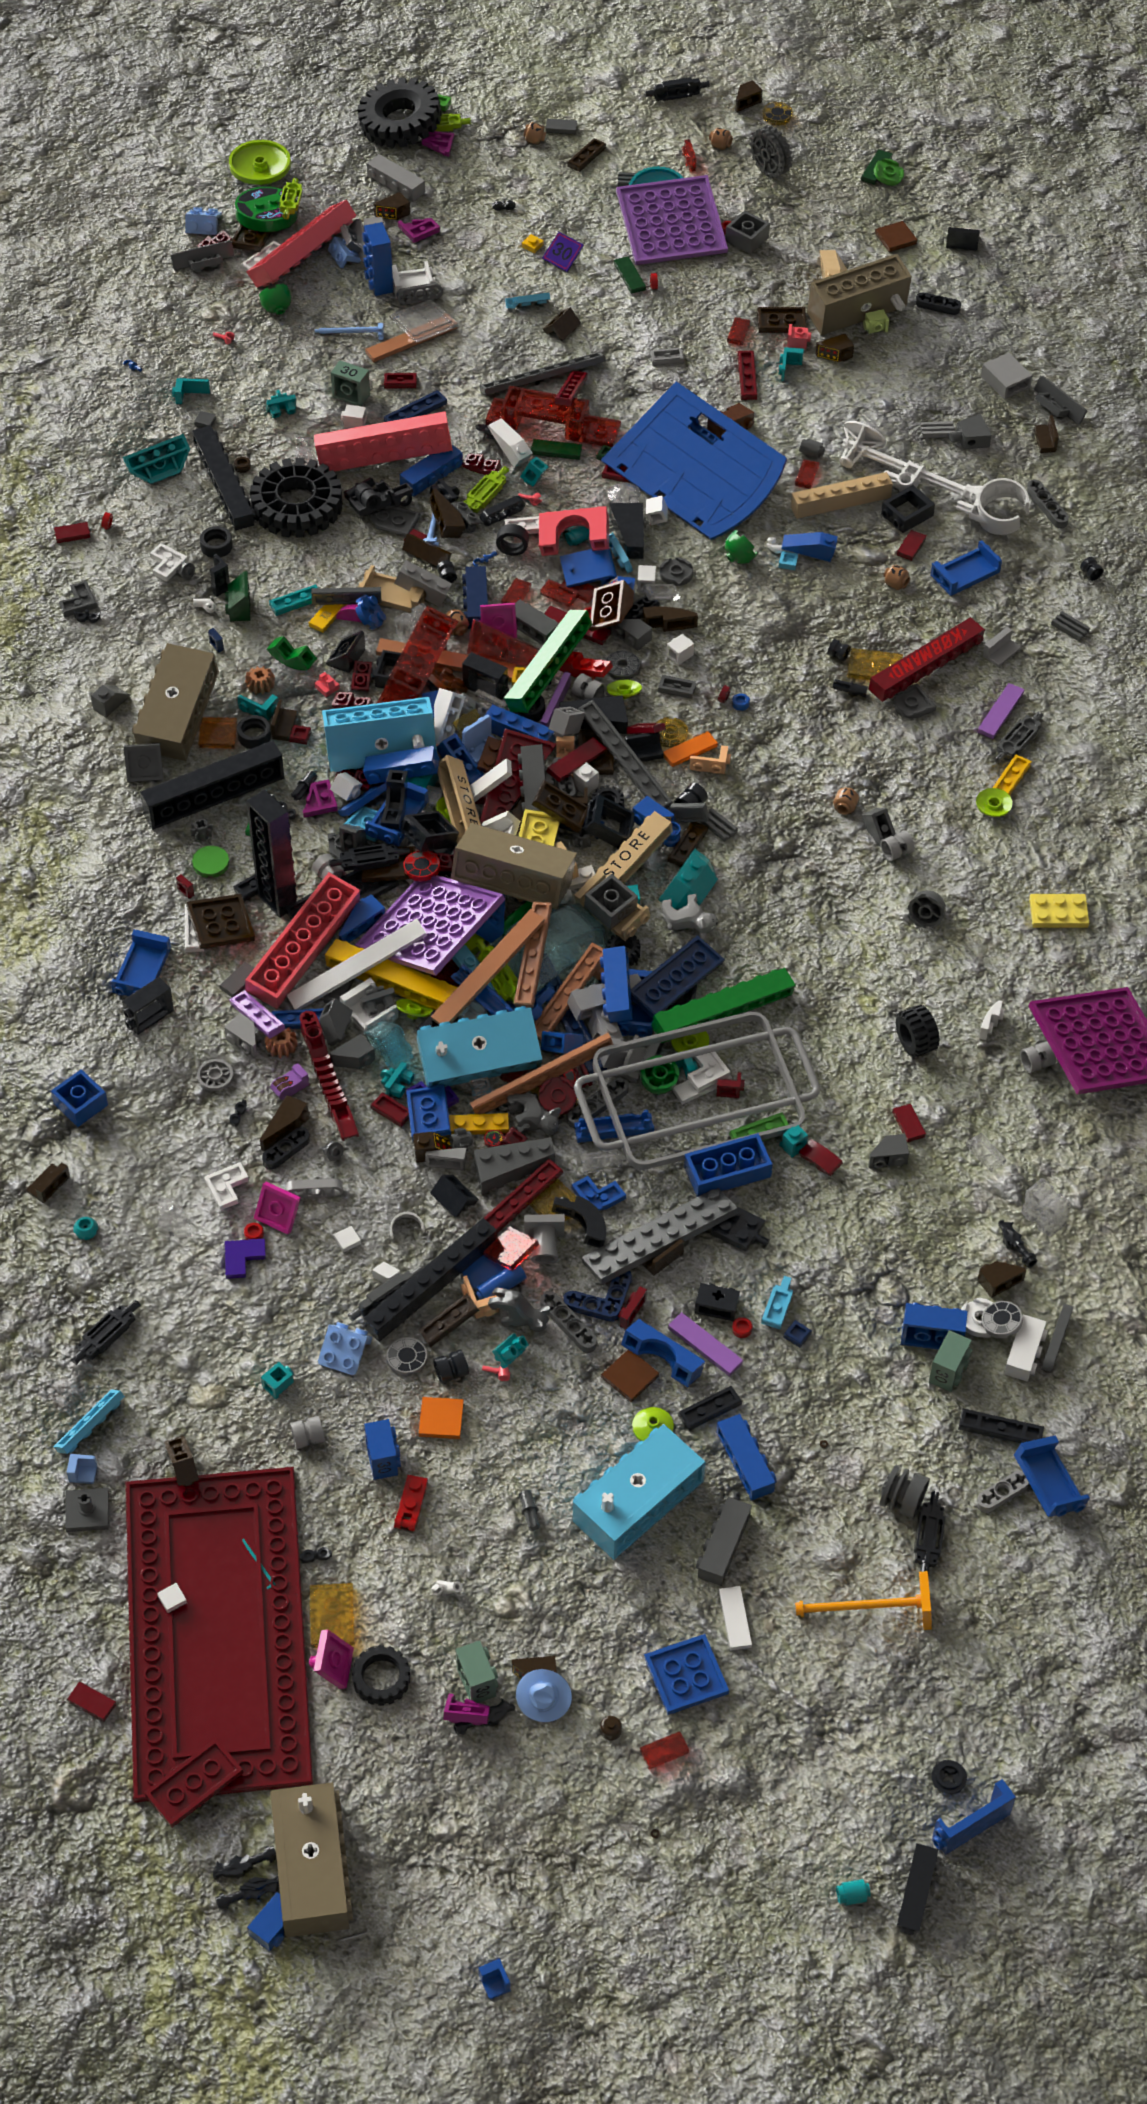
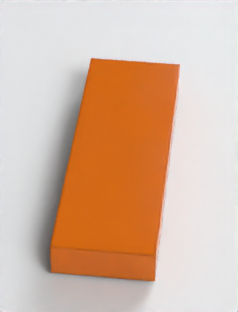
[663,731,718,767]

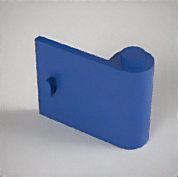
[560,548,617,588]
[462,1242,527,1300]

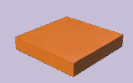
[419,1397,464,1439]

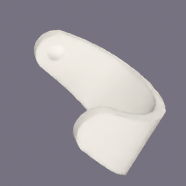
[390,1212,425,1239]

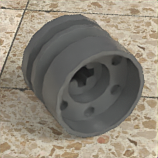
[879,1464,930,1519]

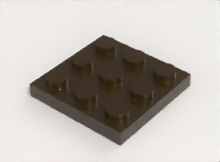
[186,894,255,949]

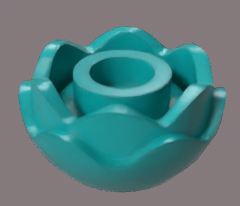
[73,1217,99,1240]

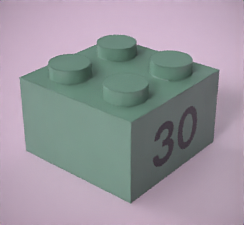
[331,360,370,407]
[929,1330,973,1392]
[455,1640,498,1703]

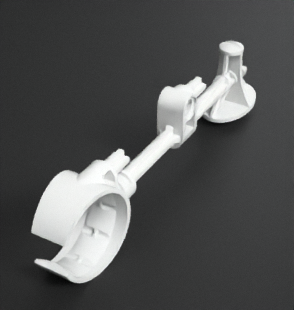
[839,421,1029,535]

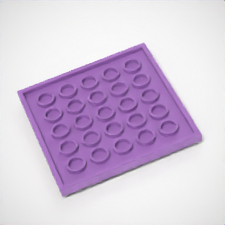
[616,175,728,265]
[355,875,505,975]

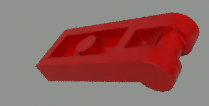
[394,1474,428,1532]

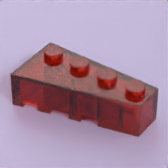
[467,619,540,666]

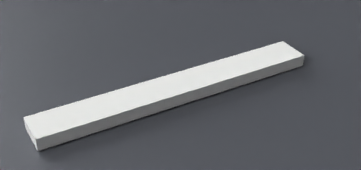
[287,919,427,1010]

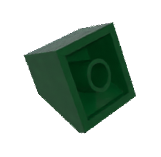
[225,571,251,622]

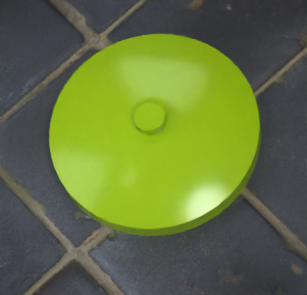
[229,140,291,185]

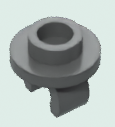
[176,562,195,580]
[322,1141,343,1161]

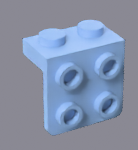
[185,207,222,235]
[462,714,496,765]
[318,1322,373,1375]

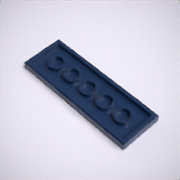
[631,935,725,1018]

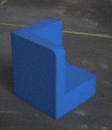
[478,1958,511,2000]

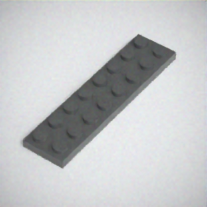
[581,1188,739,1285]

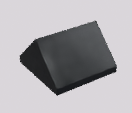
[946,227,980,251]
[326,631,365,673]

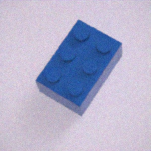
[900,1303,968,1350]

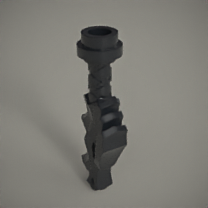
[998,1220,1037,1268]
[453,1698,515,1735]
[213,1846,277,1879]
[215,1876,279,1911]

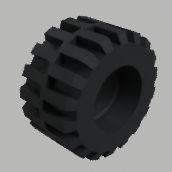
[896,1005,940,1057]

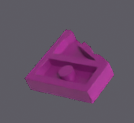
[422,131,455,157]
[398,218,440,243]
[303,779,338,818]
[443,1693,490,1725]

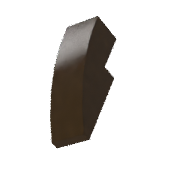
[642,606,698,632]

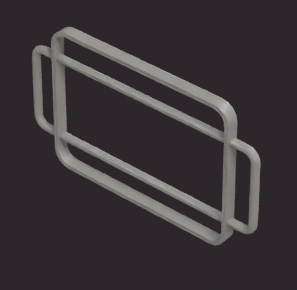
[574,1012,820,1170]

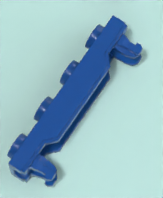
[450,963,515,1015]
[574,1110,655,1143]

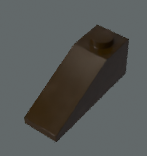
[429,489,466,538]
[260,1095,310,1151]
[164,1436,199,1486]

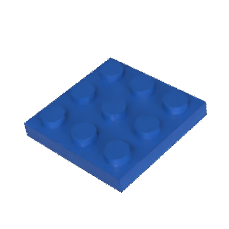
[644,1634,729,1715]

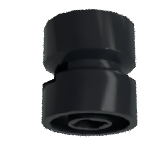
[674,783,708,803]
[433,1349,469,1384]

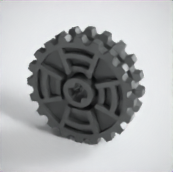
[749,125,793,178]

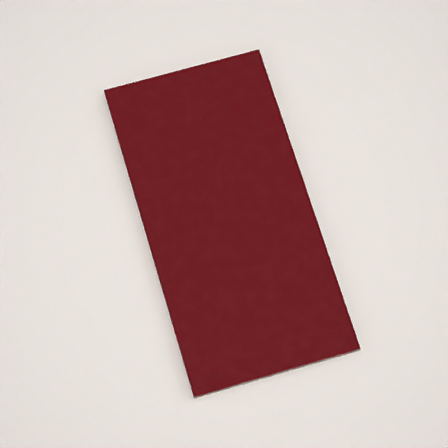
[125,1467,313,1803]

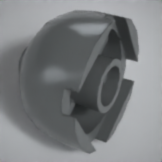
[908,890,946,928]

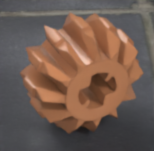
[245,666,275,695]
[265,1028,298,1059]

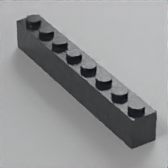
[192,425,256,531]
[364,1218,498,1342]

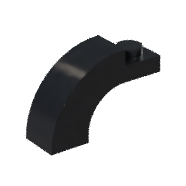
[381,770,408,829]
[551,1195,606,1248]

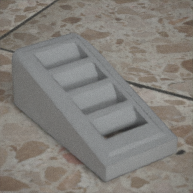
[425,1148,467,1170]

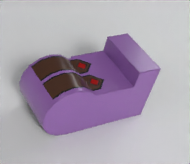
[270,1063,309,1100]

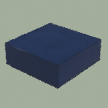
[208,628,224,652]
[783,1320,812,1348]

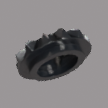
[931,1760,967,1795]

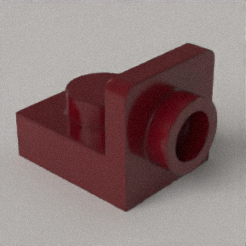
[716,1072,745,1098]

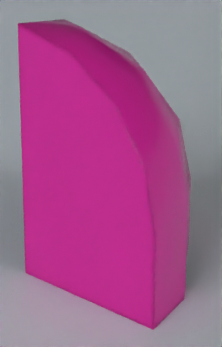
[336,604,361,622]

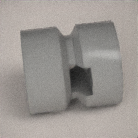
[572,673,605,699]
[880,830,915,861]
[312,854,346,880]
[1020,1041,1056,1073]
[290,1416,325,1449]

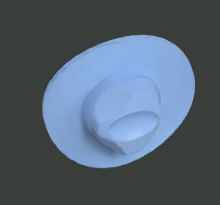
[516,1669,572,1722]

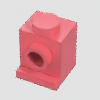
[787,324,811,349]

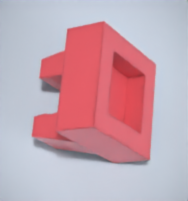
[315,672,340,697]

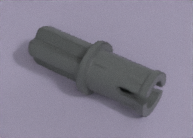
[519,1490,540,1531]

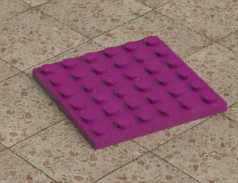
[1028,987,1147,1095]

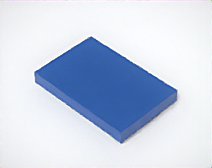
[406,1084,451,1140]

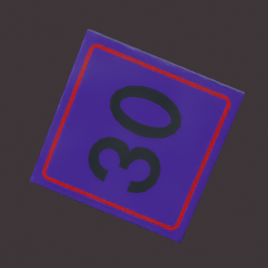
[542,231,584,272]

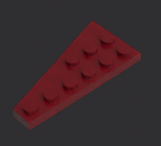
[480,729,556,826]

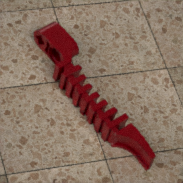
[300,1011,359,1141]

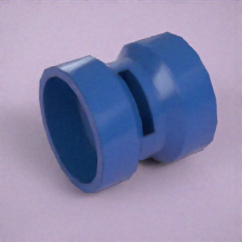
[663,821,681,847]

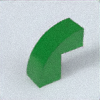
[266,636,317,670]

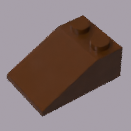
[589,580,634,632]

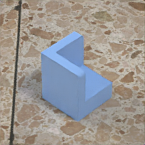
[67,1454,98,1484]

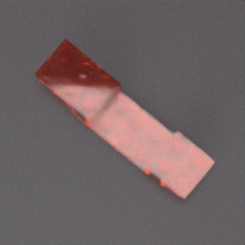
[485,386,621,448]
[376,605,459,704]

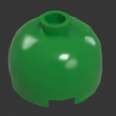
[259,284,292,315]
[725,530,758,564]
[640,1055,679,1095]

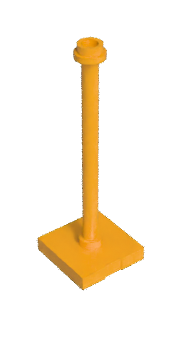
[795,1571,932,1630]

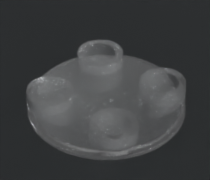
[607,482,641,503]

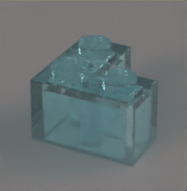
[363,1021,414,1069]

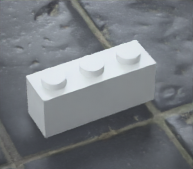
[1004,1314,1048,1382]

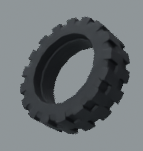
[352,1645,410,1706]

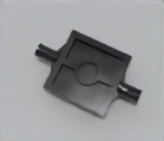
[711,1207,770,1252]

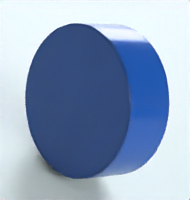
[732,693,750,711]

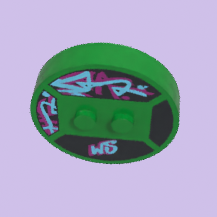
[235,187,298,232]

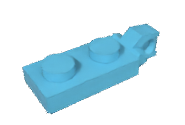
[505,293,550,309]
[609,532,633,574]
[761,1276,793,1330]

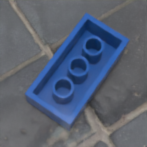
[362,222,393,296]
[684,1133,773,1197]

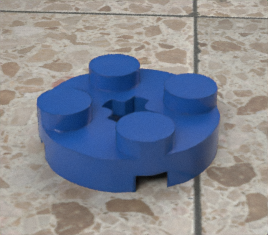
[355,595,386,630]

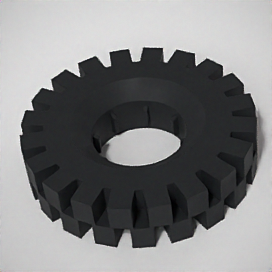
[357,78,442,148]
[250,458,343,538]

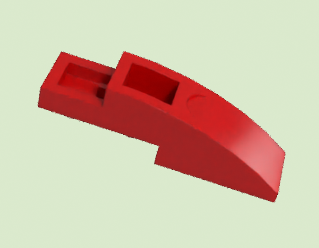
[559,651,613,681]

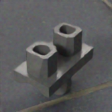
[360,983,395,1016]

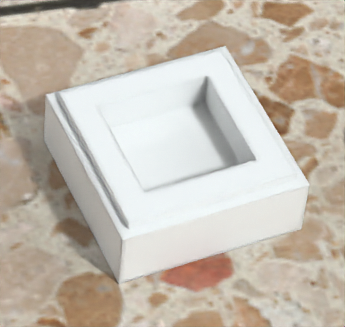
[334,1226,361,1253]
[157,1583,187,1613]

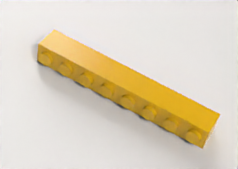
[325,939,459,1017]

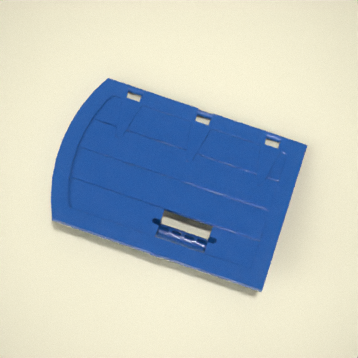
[601,381,787,540]

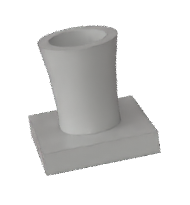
[524,1214,565,1264]

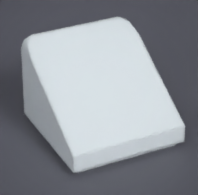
[372,1262,401,1283]

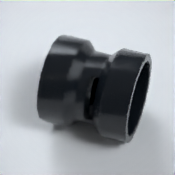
[1080,557,1104,581]
[437,560,457,583]
[827,639,851,662]

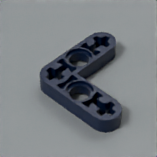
[563,1271,632,1322]

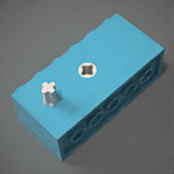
[322,697,437,772]
[416,1006,542,1087]
[573,1424,705,1560]

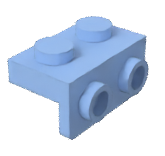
[328,236,361,268]

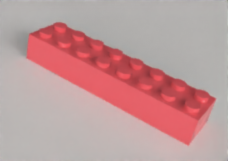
[246,199,357,288]
[314,412,453,471]
[245,872,360,1009]

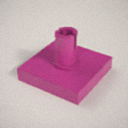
[480,603,517,641]
[253,1182,301,1234]
[309,1630,354,1689]

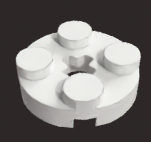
[961,1298,993,1338]

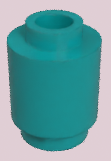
[565,526,590,546]
[836,1879,871,1906]

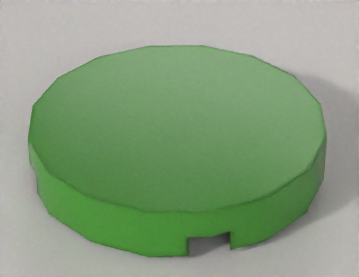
[874,158,904,186]
[192,846,229,878]

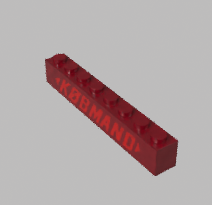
[868,617,985,702]

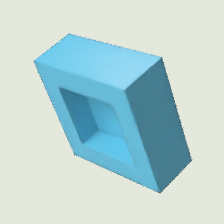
[778,551,798,570]

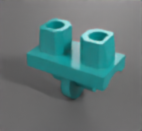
[266,390,296,418]
[380,1061,414,1098]
[492,1333,529,1369]

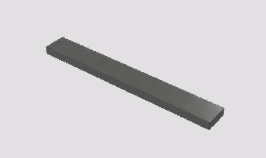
[479,352,606,395]
[578,700,673,809]

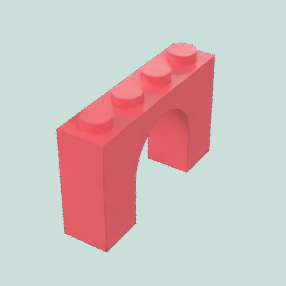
[539,506,609,556]

